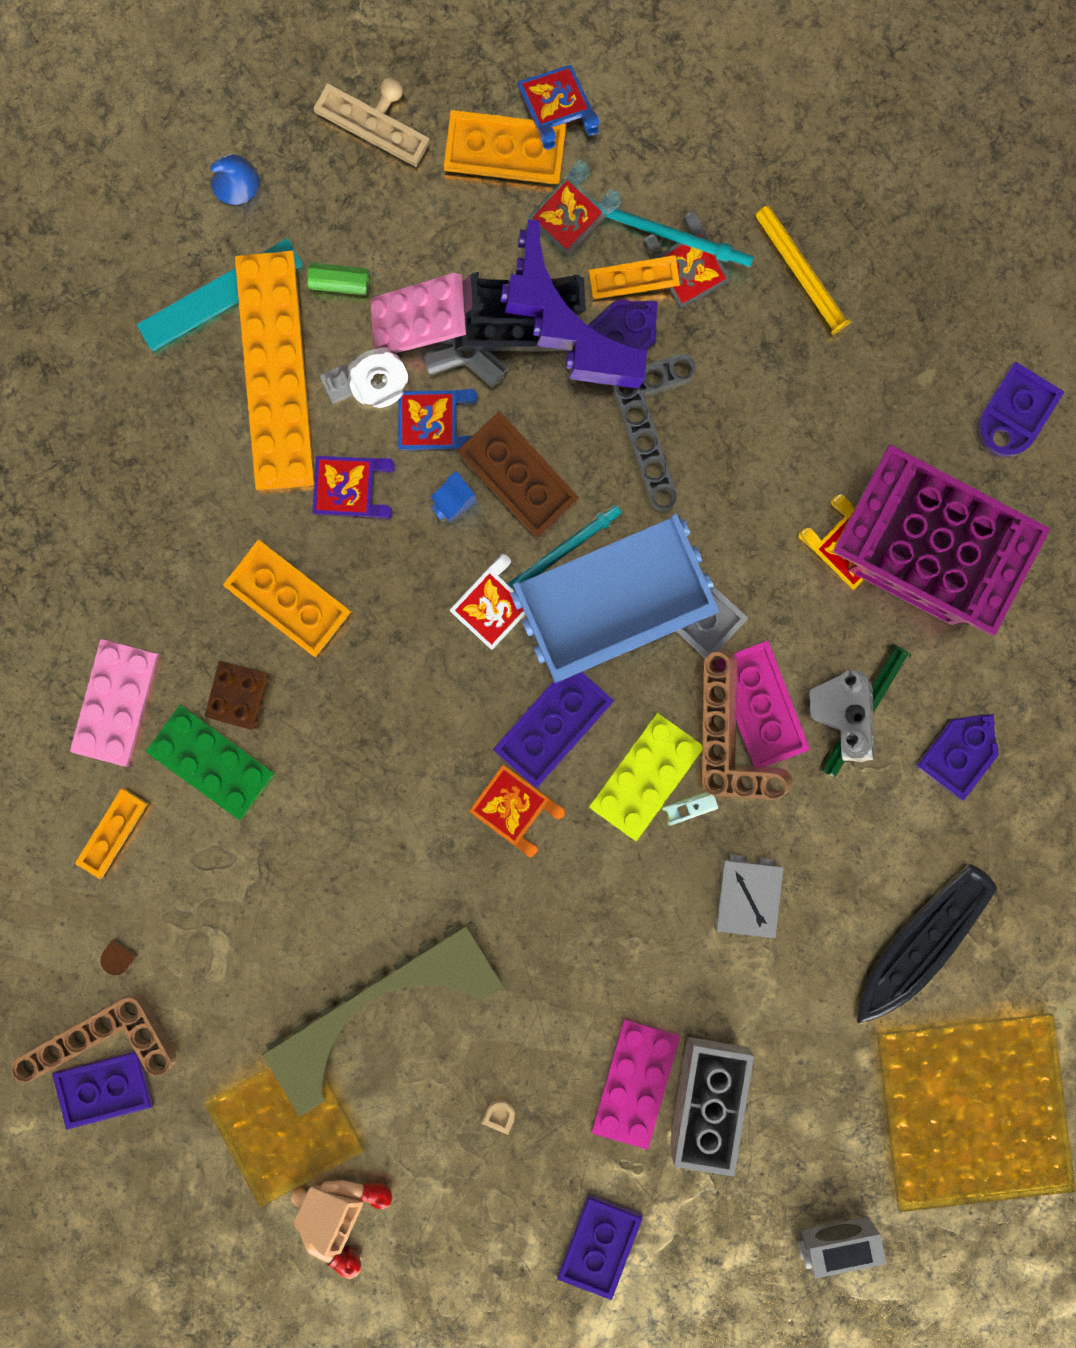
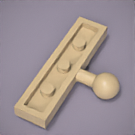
[313,78,430,167]

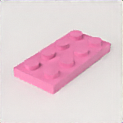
[370,273,466,354]
[70,639,159,767]

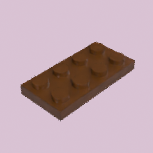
[456,411,579,538]

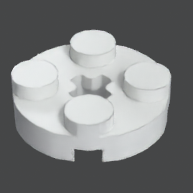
[348,347,408,408]

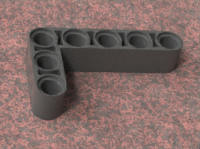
[612,354,696,513]

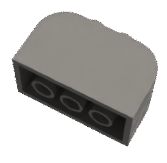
[670,1037,754,1177]

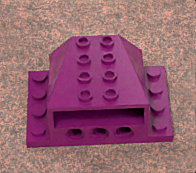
[832,444,1051,636]

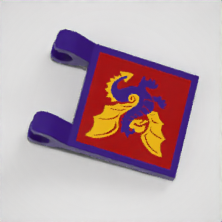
[312,456,395,519]

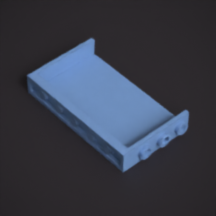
[510,514,719,683]

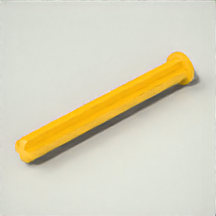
[756,205,852,335]

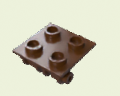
[205,661,269,730]

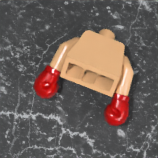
[291,1180,393,1279]

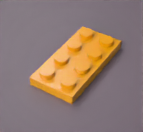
[444,110,566,185]
[223,539,352,657]

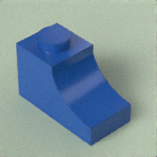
[430,471,477,523]

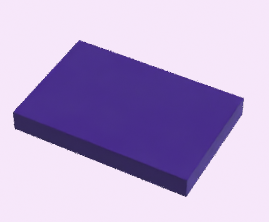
[52,1050,154,1130]
[557,1194,643,1300]

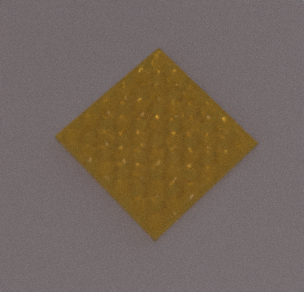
[877,1013,1076,1212]

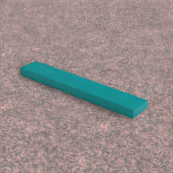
[136,238,303,351]

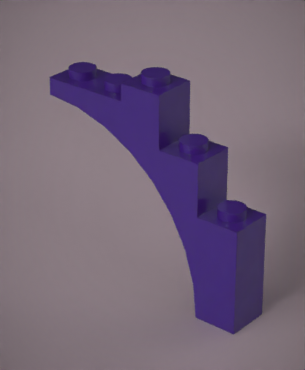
[500,219,647,389]

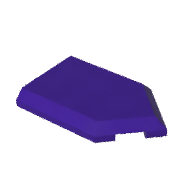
[588,299,658,351]
[916,714,999,801]

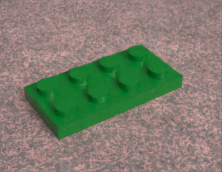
[145,704,275,821]

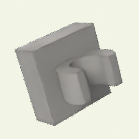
[320,364,353,404]

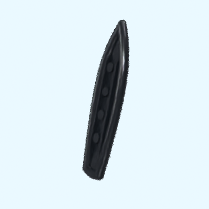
[857,864,997,1024]

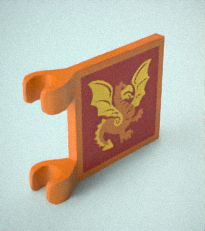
[469,764,566,857]

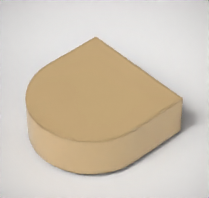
[481,1099,515,1135]

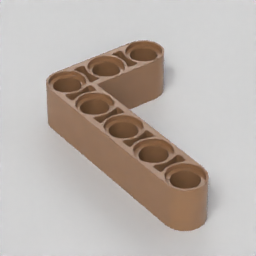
[702,649,793,800]
[11,993,176,1083]

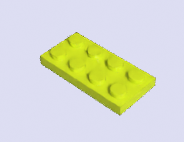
[589,713,703,841]

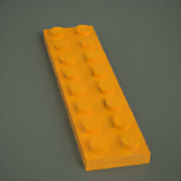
[235,251,315,491]

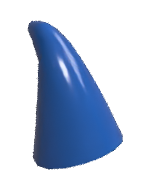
[210,154,260,205]

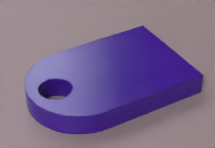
[977,361,1064,456]

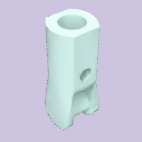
[662,792,718,825]

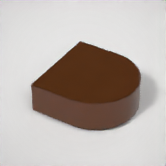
[100,939,138,975]

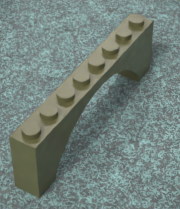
[262,923,503,1117]

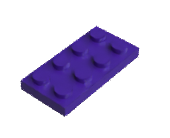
[493,672,614,789]

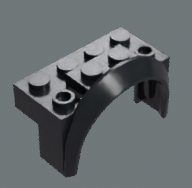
[455,272,586,351]

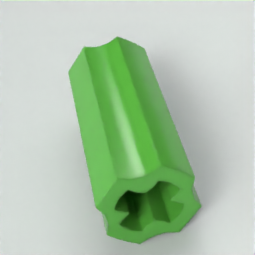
[308,262,369,296]

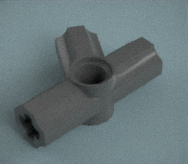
[422,338,508,388]

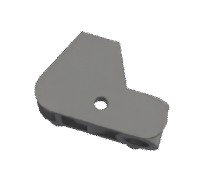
[810,670,875,762]

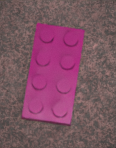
[715,640,810,767]
[591,1018,680,1150]

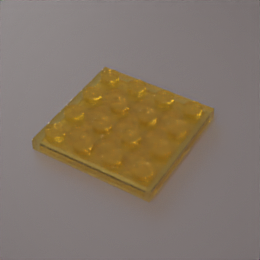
[204,1067,365,1208]

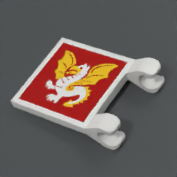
[449,553,525,650]

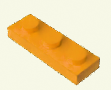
[589,255,680,300]
[75,788,148,879]

